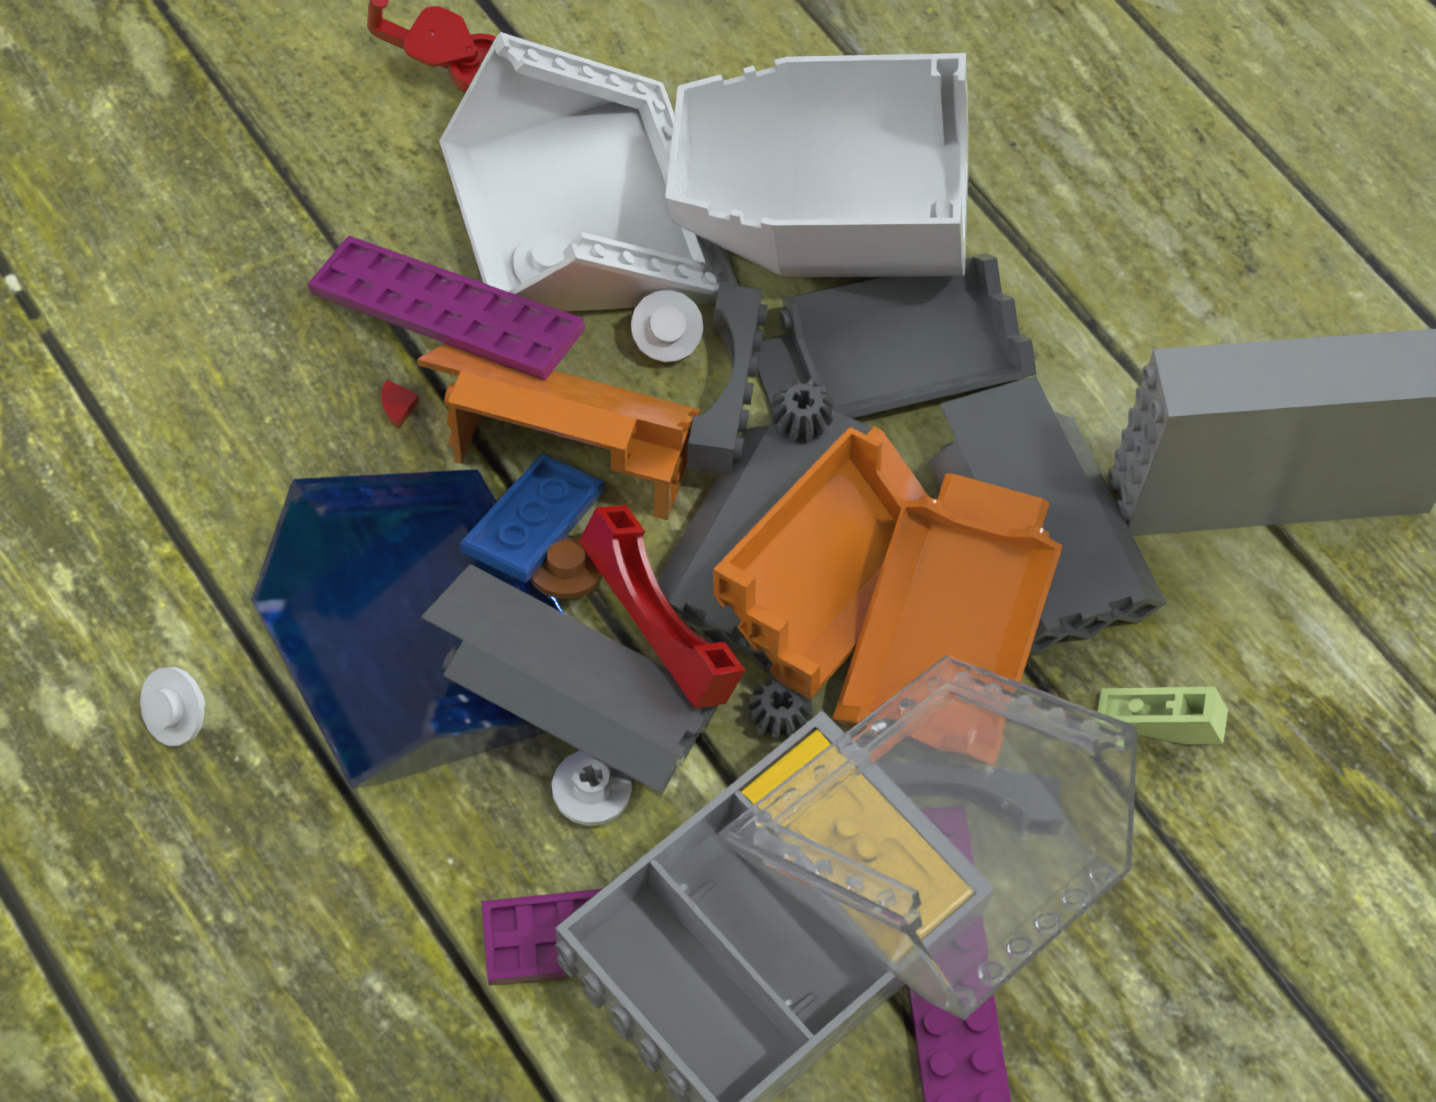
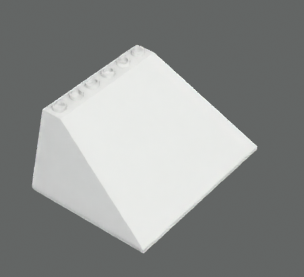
[439,32,738,312]

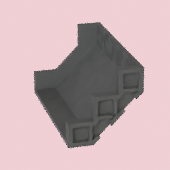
[753,253,1037,418]
[929,376,1167,655]
[657,411,885,673]
[421,564,719,797]

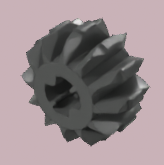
[770,377,834,443]
[747,675,814,743]

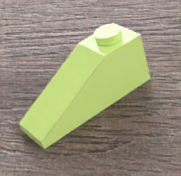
[1096,687,1228,745]

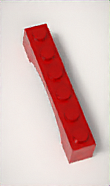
[579,505,746,709]

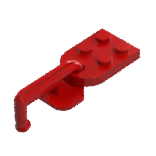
[367,0,496,93]

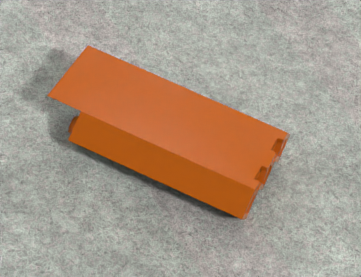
[713,426,929,700]
[832,473,1063,768]

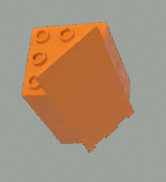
[417,343,701,520]

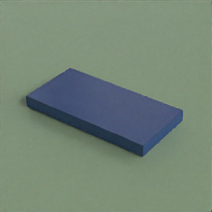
[460,453,606,583]

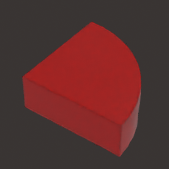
[381,379,419,429]

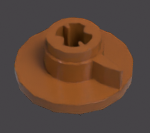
[530,537,603,599]

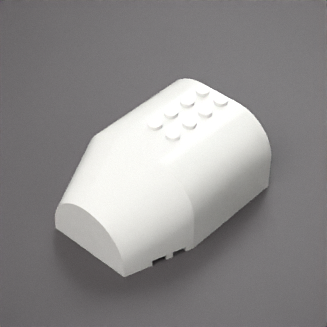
[665,53,968,278]

